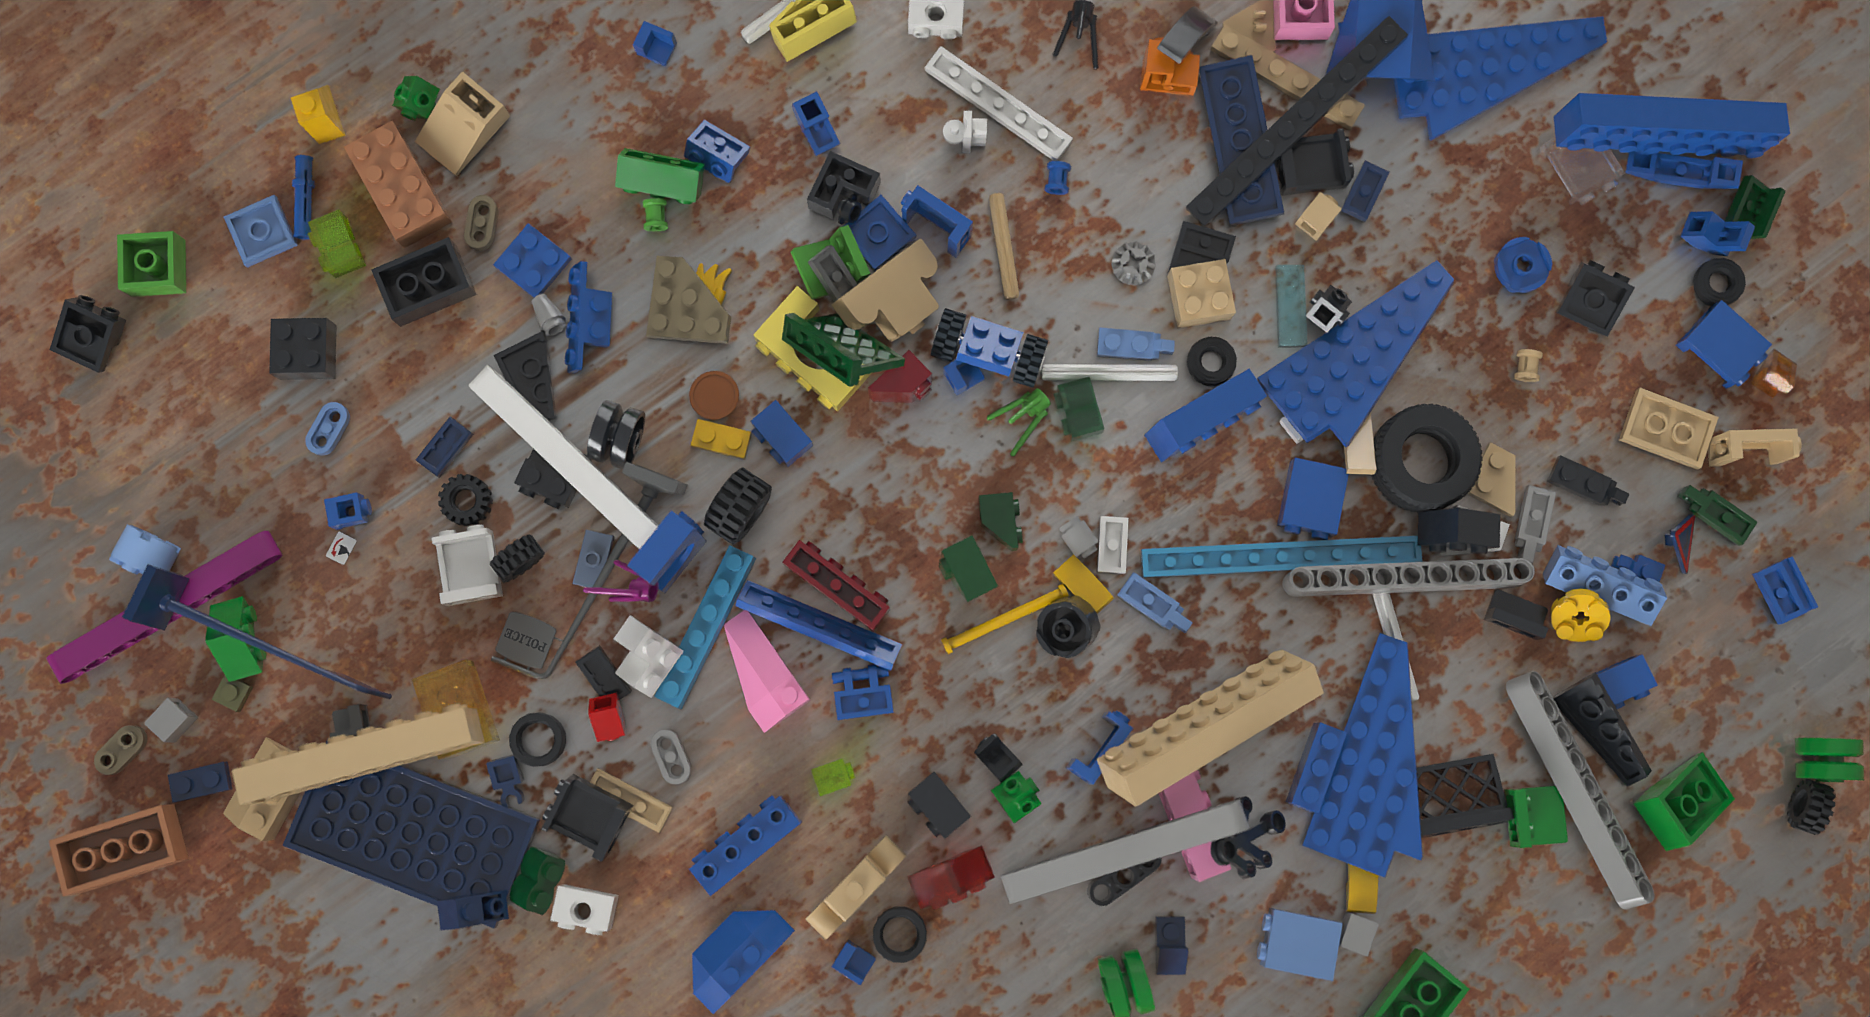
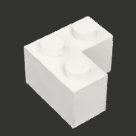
[614,615,684,698]

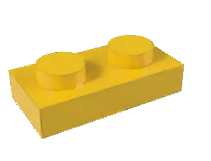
[691,419,752,460]

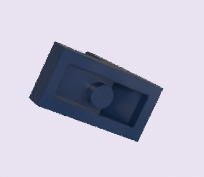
[1155,916,1188,975]

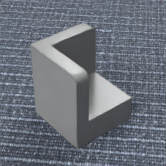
[145,698,198,743]
[1339,912,1378,957]

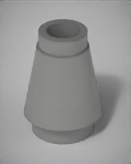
[531,294,566,336]

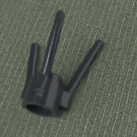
[1053,0,1098,70]

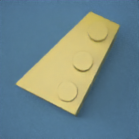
[769,0,857,62]

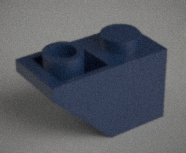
[437,890,509,931]

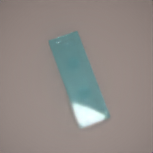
[1275,265,1308,347]

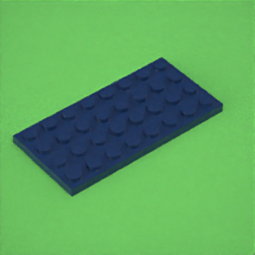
[282,738,540,929]

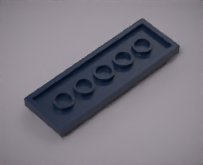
[1199,55,1284,226]

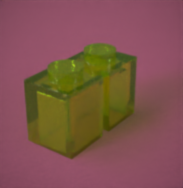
[308,210,366,278]

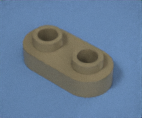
[464,195,498,251]
[94,725,148,775]

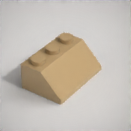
[223,737,301,841]

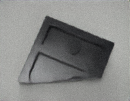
[1168,221,1236,273]

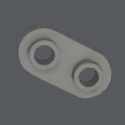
[651,730,691,784]

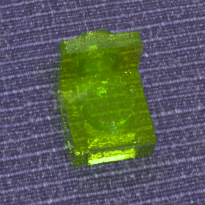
[811,758,856,796]

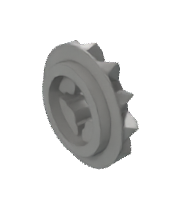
[1112,241,1156,285]

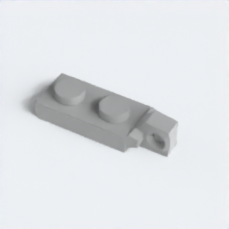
[1515,485,1556,563]

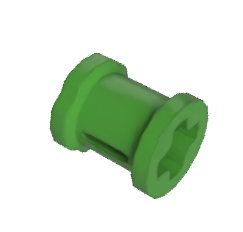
[643,198,668,232]

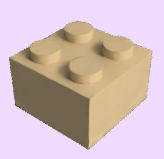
[1167,259,1236,329]

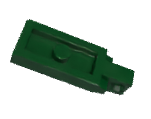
[1678,485,1758,546]

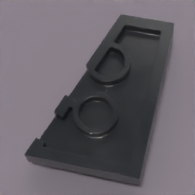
[493,331,556,421]

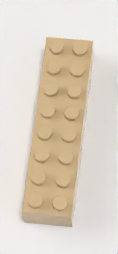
[1097,650,1324,806]
[232,704,485,805]

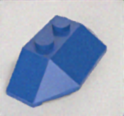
[692,910,795,1014]

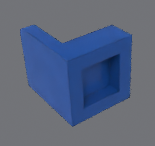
[633,21,677,66]
[943,360,984,395]
[832,940,876,986]

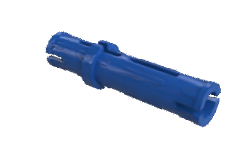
[292,155,315,240]

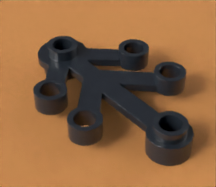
[1210,796,1286,879]

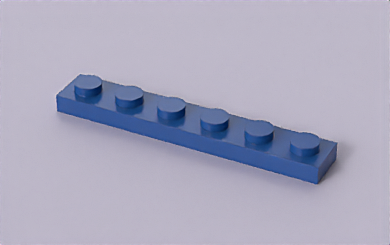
[735,580,902,671]

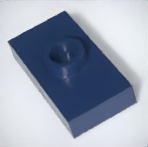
[416,417,474,478]

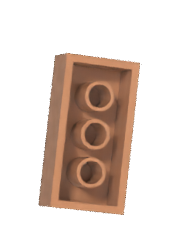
[344,121,452,248]
[49,804,189,897]

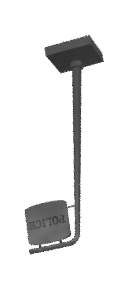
[491,462,688,679]

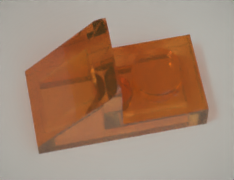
[1751,349,1797,398]

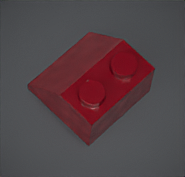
[868,350,932,403]

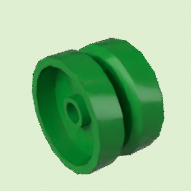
[1795,738,1864,783]
[1097,948,1155,1017]

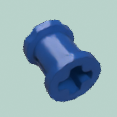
[1044,161,1071,195]

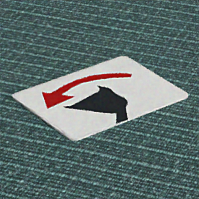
[326,532,357,565]

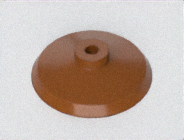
[689,371,739,420]

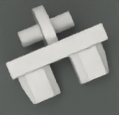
[943,111,987,153]

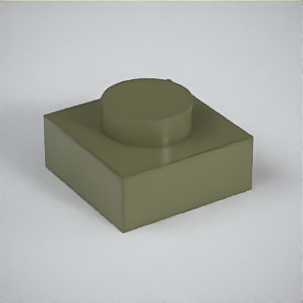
[211,675,253,712]

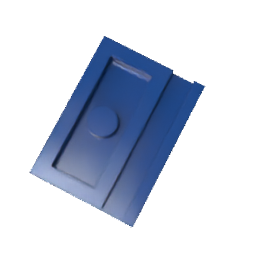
[1752,556,1818,625]

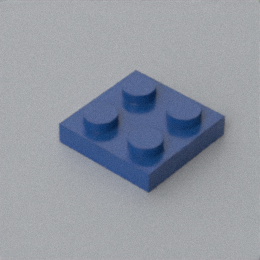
[843,195,917,272]
[493,223,572,298]

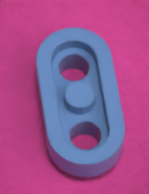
[305,402,350,456]

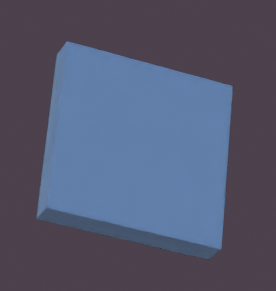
[224,195,298,268]

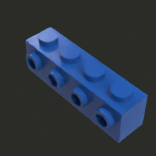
[689,795,802,896]

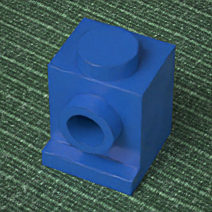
[324,492,372,530]

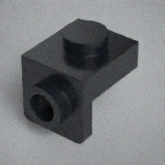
[974,733,1023,783]

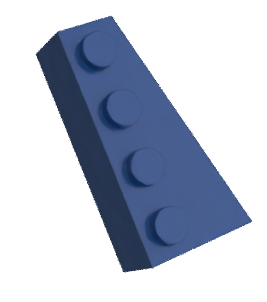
[1144,368,1267,463]

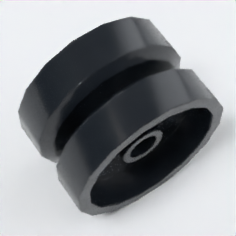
[587,400,645,469]

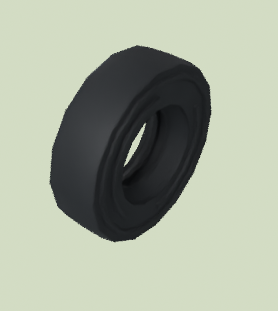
[1693,258,1746,306]
[1187,336,1237,386]

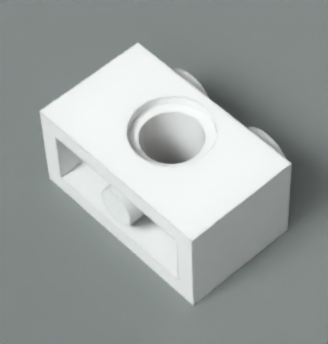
[908,0,964,39]
[551,884,619,935]

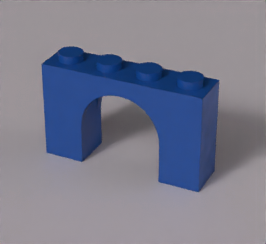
[627,510,707,593]

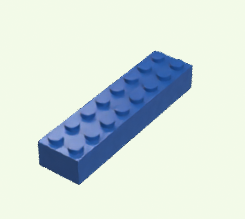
[1553,93,1790,158]

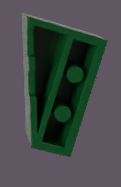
[938,535,999,602]

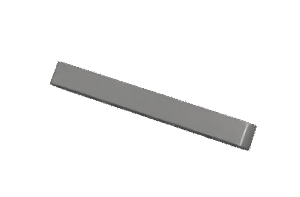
[1282,558,1535,597]
[1506,671,1654,910]
[1001,799,1249,904]

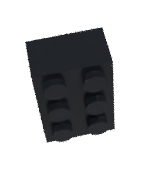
[371,237,477,327]

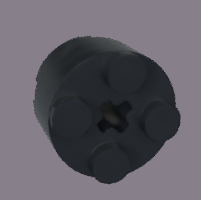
[1036,596,1101,658]

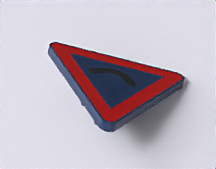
[1665,514,1695,574]

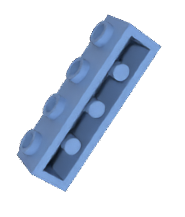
[1542,545,1667,626]

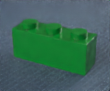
[615,148,705,204]

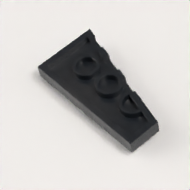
[1553,672,1652,787]

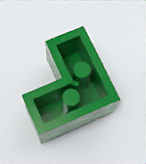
[205,596,266,682]

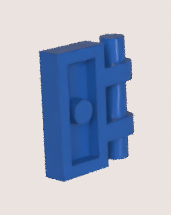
[832,664,894,720]

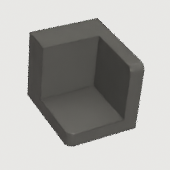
[329,704,371,738]

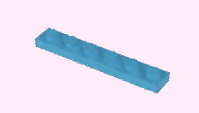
[654,545,756,710]

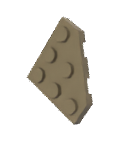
[646,256,731,344]

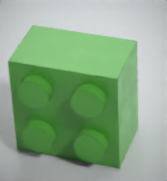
[117,231,186,297]

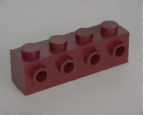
[782,540,890,632]

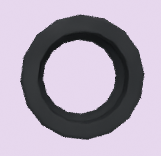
[509,712,566,767]
[873,906,927,963]

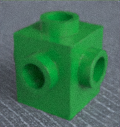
[392,76,440,121]
[991,771,1042,823]

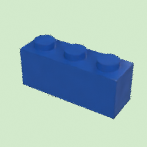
[1285,722,1347,813]

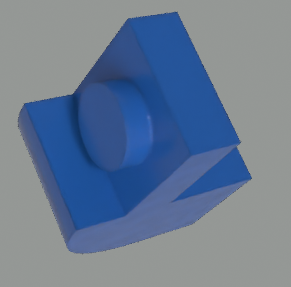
[792,91,841,156]
[1681,211,1755,256]

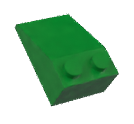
[1633,752,1735,851]

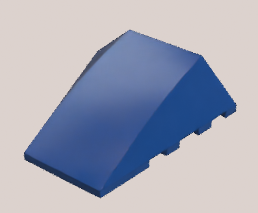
[1326,0,1435,82]

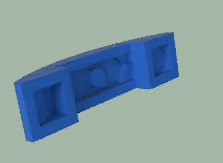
[1625,151,1743,189]

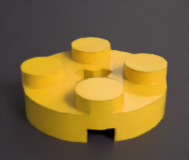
[1550,589,1610,642]

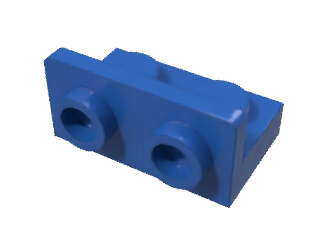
[684,120,750,183]

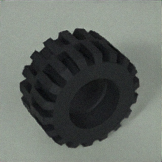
[704,467,772,545]

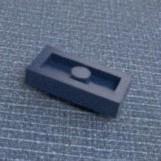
[1341,160,1390,222]
[168,762,233,803]

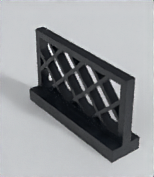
[1417,754,1514,838]

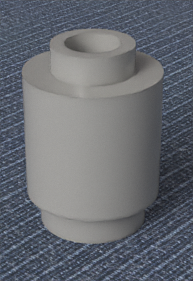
[1060,516,1099,559]

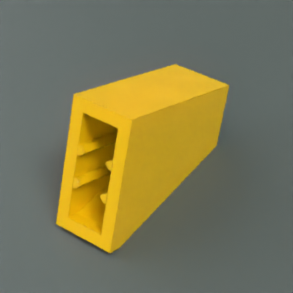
[290,85,345,144]

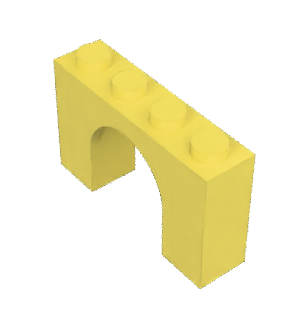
[753,286,872,411]

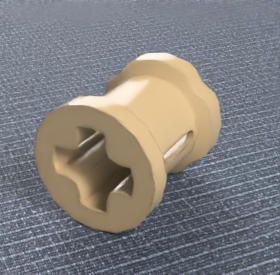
[1514,349,1543,382]

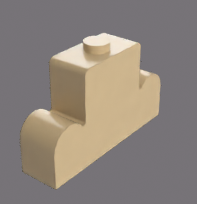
[831,238,939,342]
[805,835,906,939]

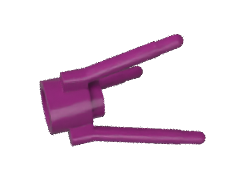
[583,559,659,602]

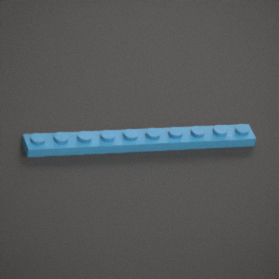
[1141,536,1422,578]

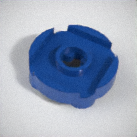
[1494,237,1552,293]

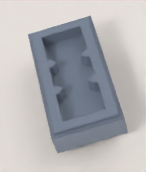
[572,530,614,588]

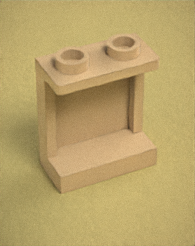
[1708,429,1802,467]

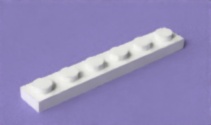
[925,46,1073,161]

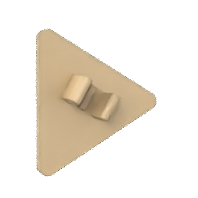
[1222,0,1276,52]

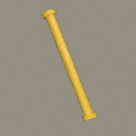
[941,583,1069,654]

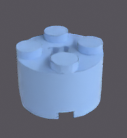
[109,524,181,575]

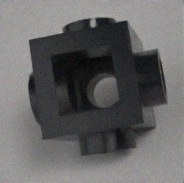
[1306,285,1352,333]

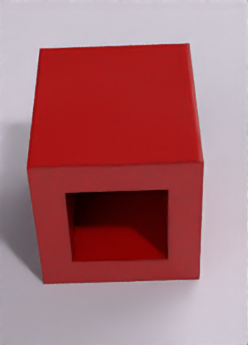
[588,693,625,742]

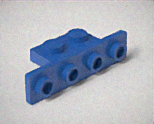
[565,261,612,374]

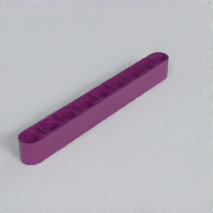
[46,530,283,684]

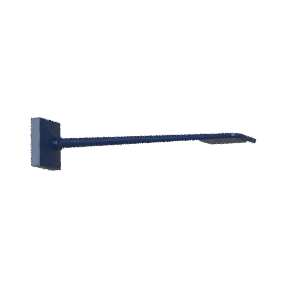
[122,564,392,699]

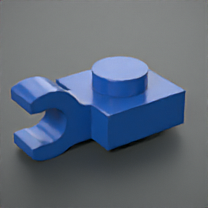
[1611,554,1665,582]

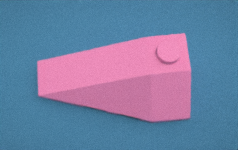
[724,610,811,733]

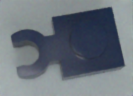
[486,755,524,807]

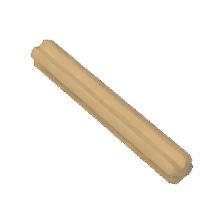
[989,193,1019,299]

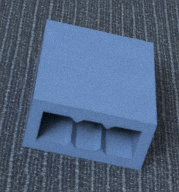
[1257,908,1343,981]

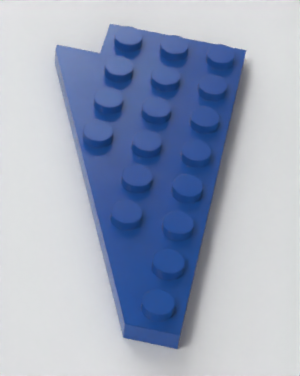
[1394,16,1607,140]
[1257,260,1454,448]
[1302,633,1423,878]

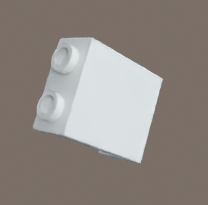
[432,525,503,606]

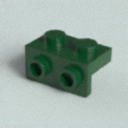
[1725,175,1786,239]

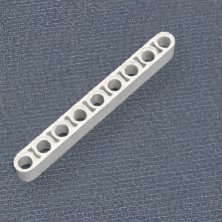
[468,365,659,549]

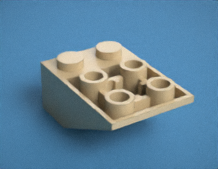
[415,72,510,177]

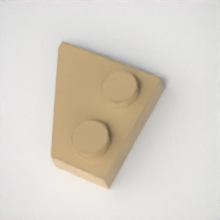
[1468,442,1516,517]

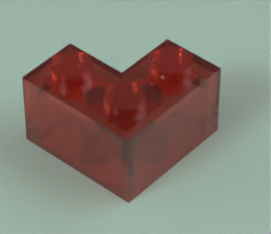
[907,845,995,910]

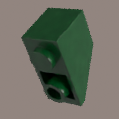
[978,492,1023,551]

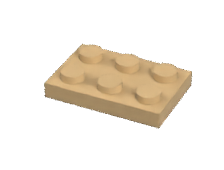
[1619,388,1719,470]

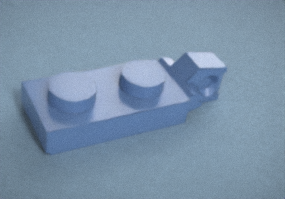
[1097,328,1175,361]
[1117,572,1193,633]

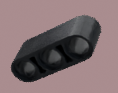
[1087,857,1162,906]

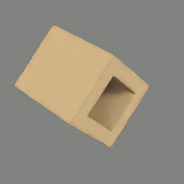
[1295,192,1342,241]

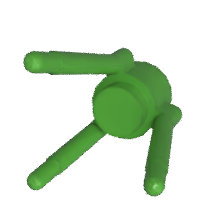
[987,388,1051,456]

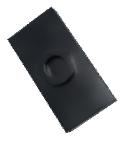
[575,645,632,700]

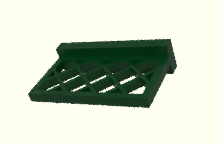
[782,313,905,387]

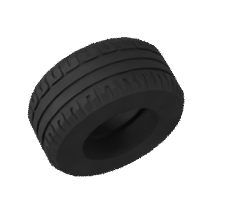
[1371,404,1483,513]

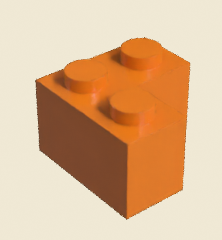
[1140,37,1200,96]

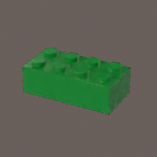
[1362,948,1470,1017]

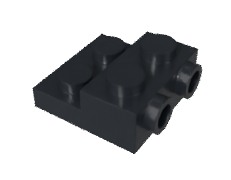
[1556,260,1635,337]
[50,295,126,373]
[514,448,591,509]

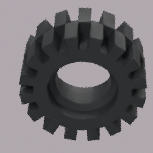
[438,474,493,526]
[490,534,545,583]
[1787,779,1836,835]

